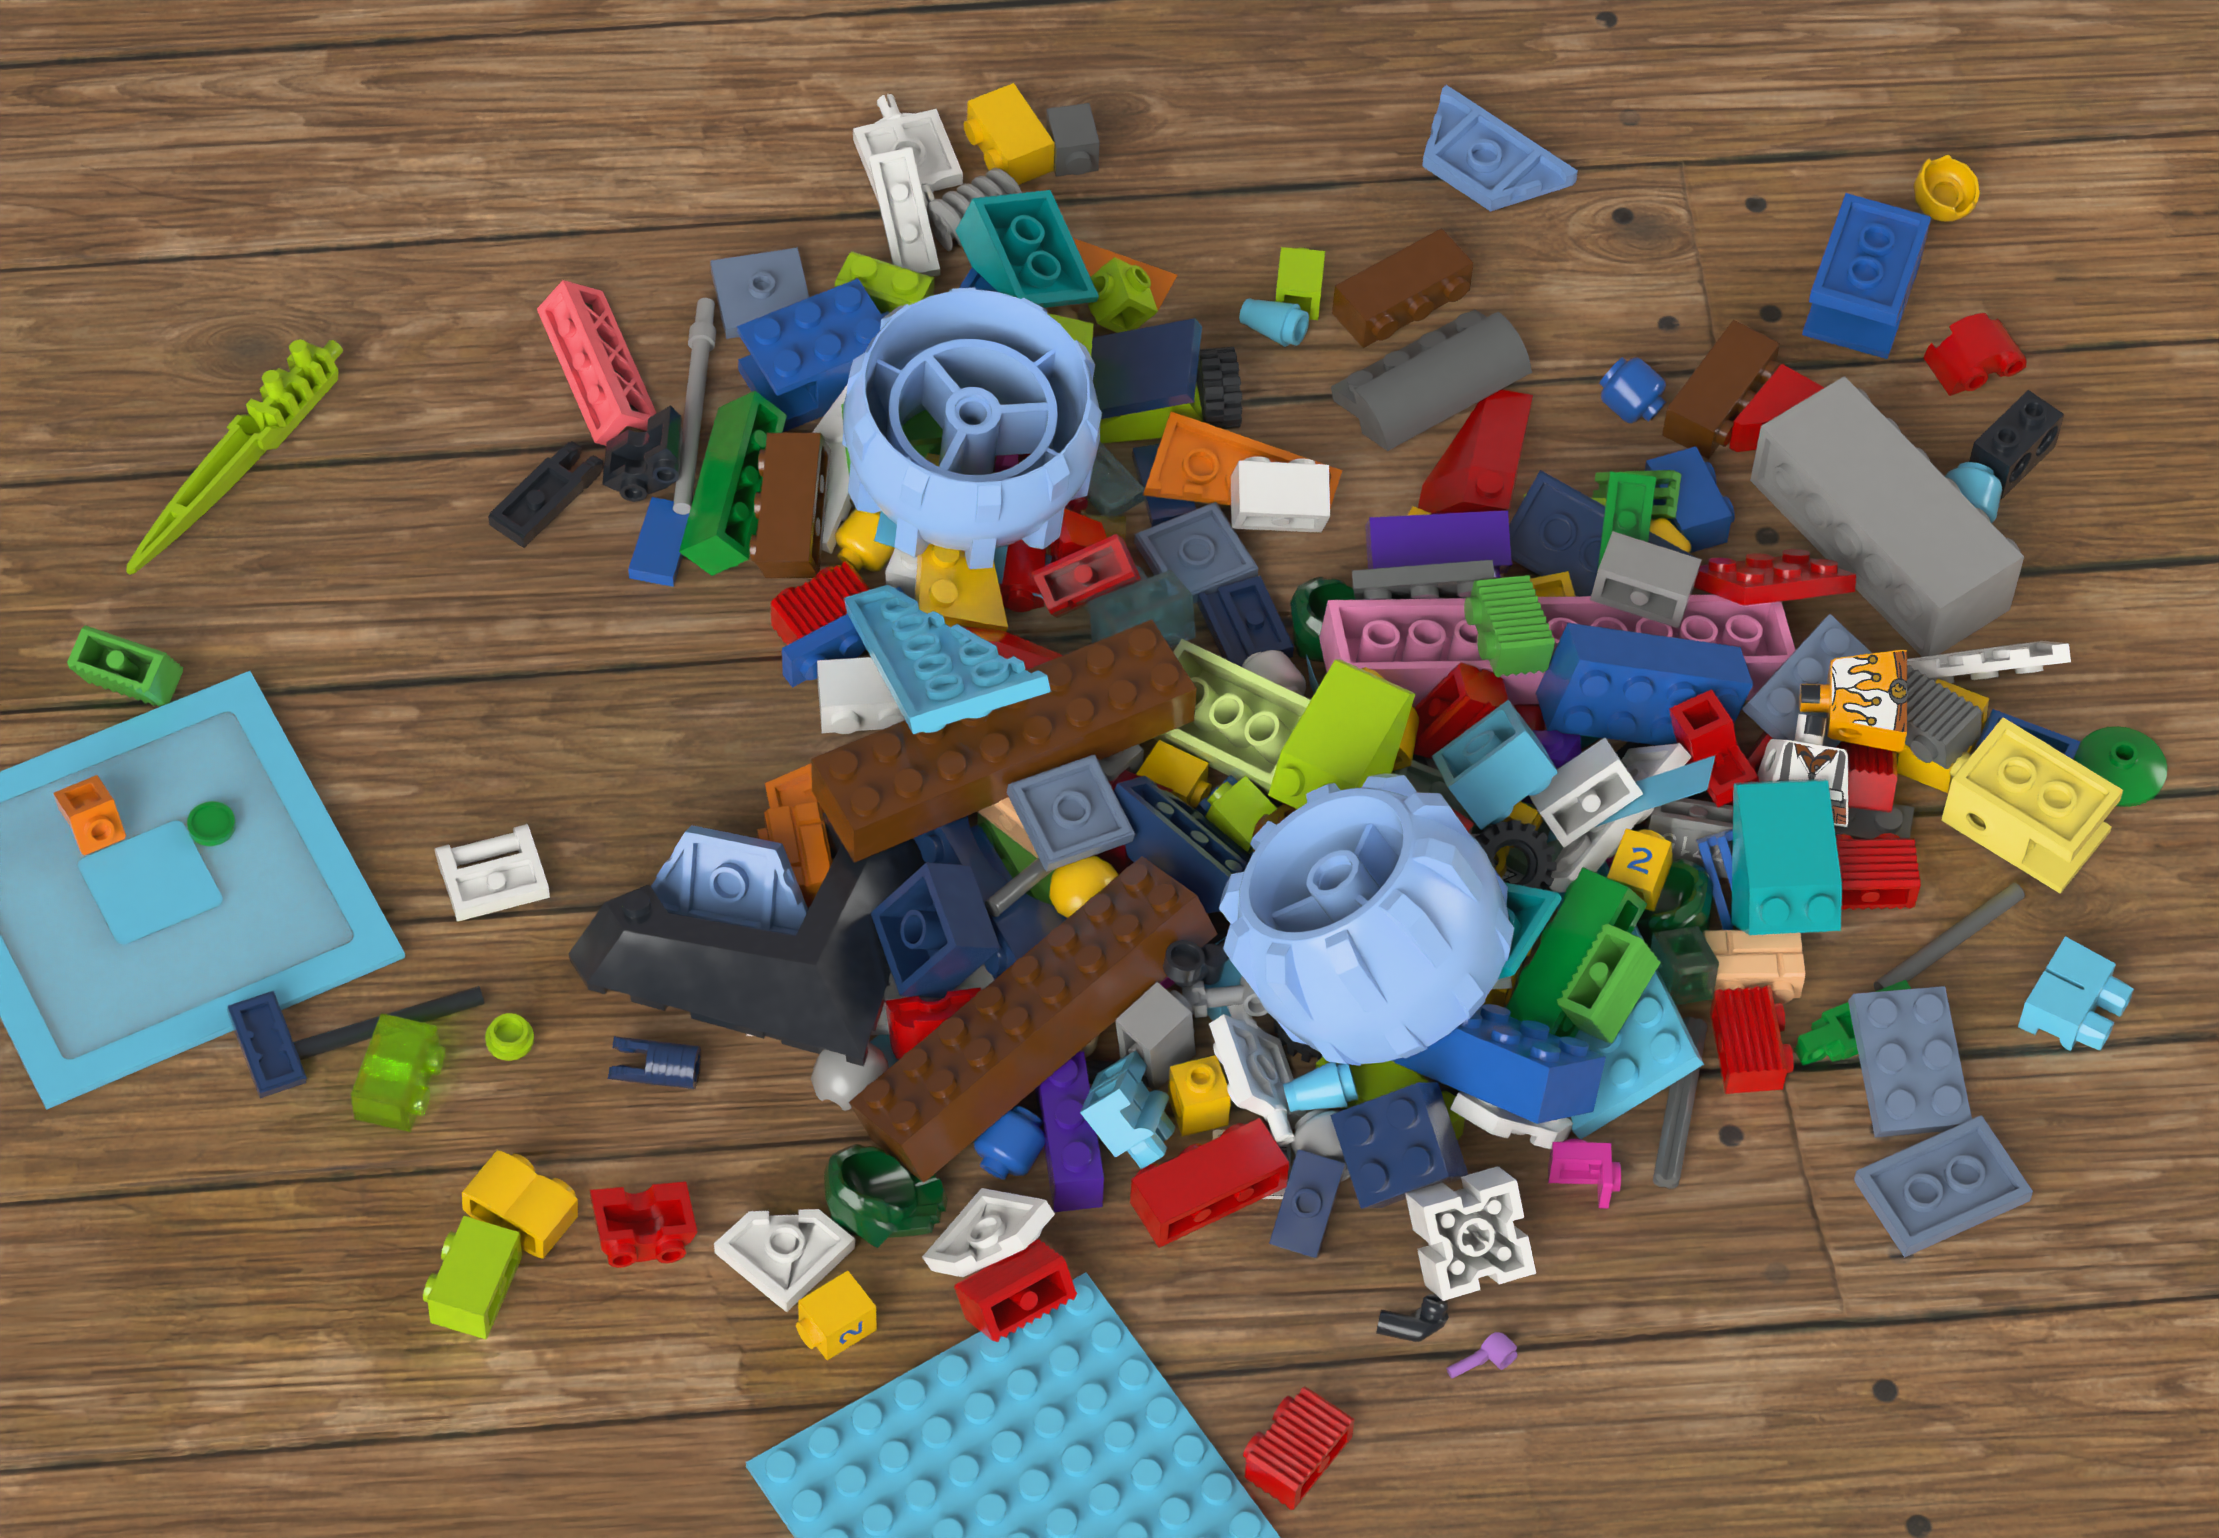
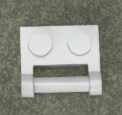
[435,824,550,922]

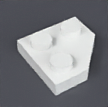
[1450,1091,1573,1149]
[922,1188,1055,1277]
[714,1209,855,1312]

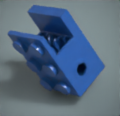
[1802,193,1931,359]
[737,278,890,433]

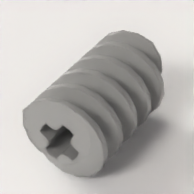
[927,168,1022,251]

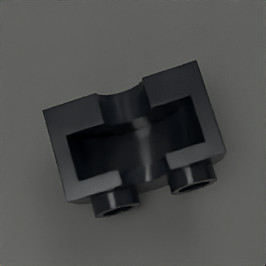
[602,405,683,502]

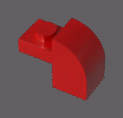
[1669,689,1759,807]

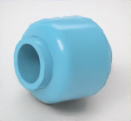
[1945,462,2002,523]

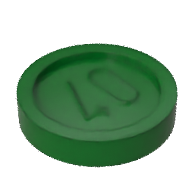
[187,801,236,846]

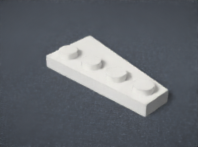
[1550,743,1691,893]

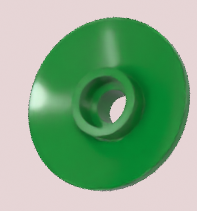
[2074,726,2167,807]

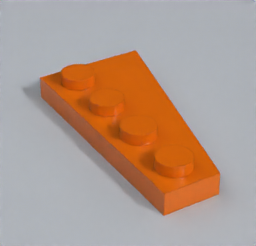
[1142,411,1343,509]

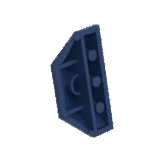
[1114,776,1251,913]

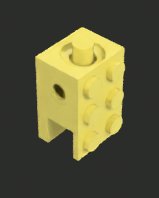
[1941,717,2123,894]

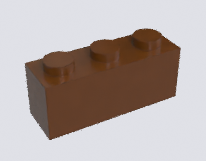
[1332,228,1473,348]
[1662,320,1781,459]
[750,433,831,578]

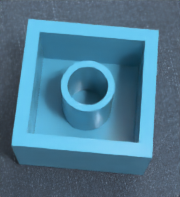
[1432,700,1558,830]

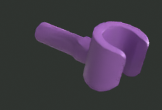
[1446,1332,1517,1379]

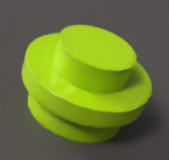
[485,1013,534,1061]

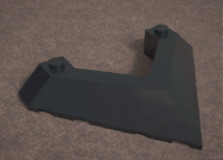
[568,813,926,1067]

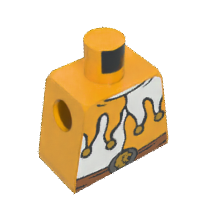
[1799,650,1907,752]

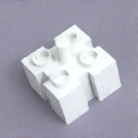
[1405,1166,1536,1301]

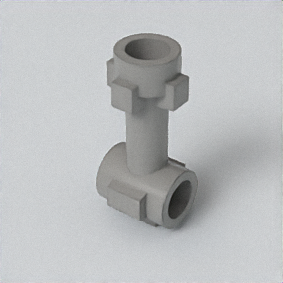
[1182,976,1268,1018]

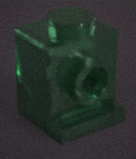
[1650,926,1719,1005]

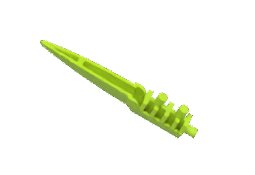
[126,339,343,575]

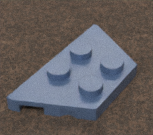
[1422,85,1578,212]
[651,825,808,936]

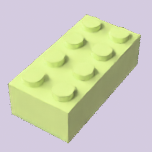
[1154,639,1311,801]

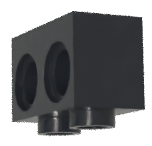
[1969,390,2064,500]

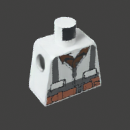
[1757,714,1848,827]

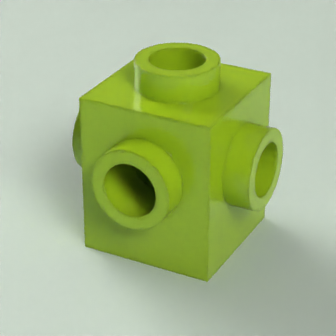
[1088,257,1158,333]

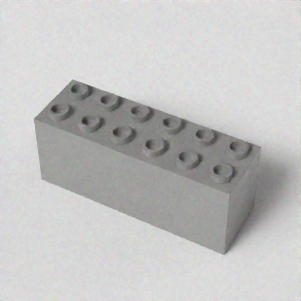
[1750,376,2024,657]

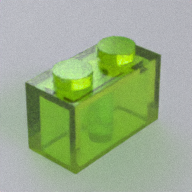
[351,1013,445,1132]

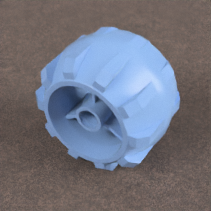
[842,287,1102,569]
[1219,773,1514,1066]

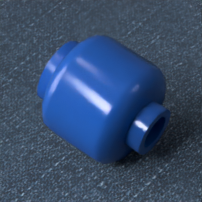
[1599,357,1666,423]
[974,1105,1046,1180]

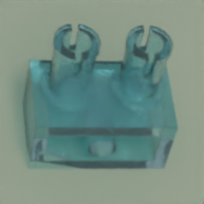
[1083,566,1195,648]

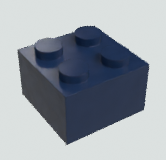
[871,862,1000,998]
[1330,1082,1469,1209]

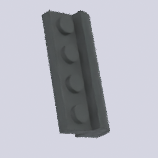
[1331,309,1532,451]

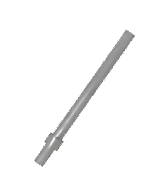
[673,298,716,515]

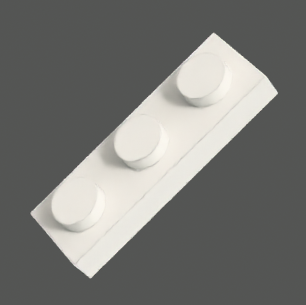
[869,147,940,277]

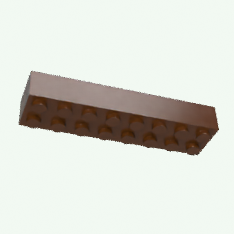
[811,619,1197,863]
[849,856,1217,1183]

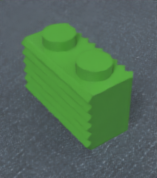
[1464,575,1555,678]
[67,625,183,707]
[1557,924,1661,1044]

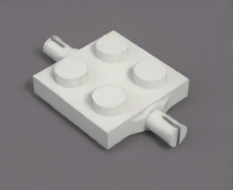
[853,94,963,210]
[1209,1004,1306,1146]

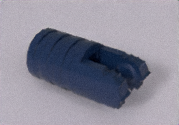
[608,1036,701,1089]

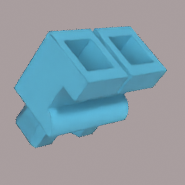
[2018,936,2134,1052]
[1080,1050,1175,1169]

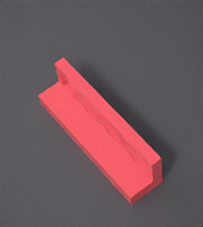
[537,280,656,446]

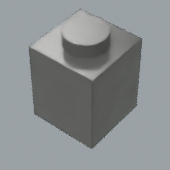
[1046,103,1100,177]

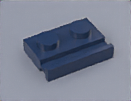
[1197,576,1294,667]

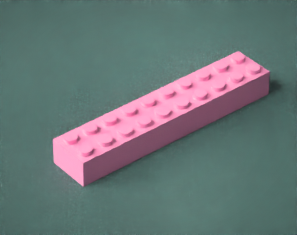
[1319,595,1795,706]

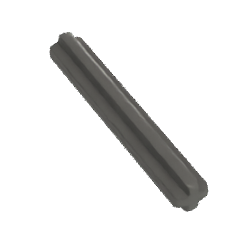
[1653,1016,1708,1189]

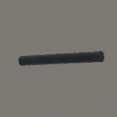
[293,986,484,1060]

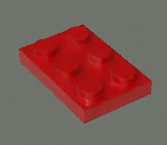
[1694,549,1856,606]

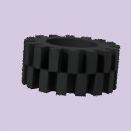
[1196,347,1242,429]
[1474,820,1557,890]

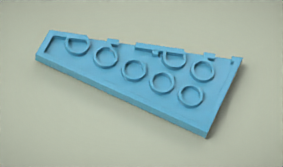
[844,585,1051,734]
[1557,861,1704,1139]

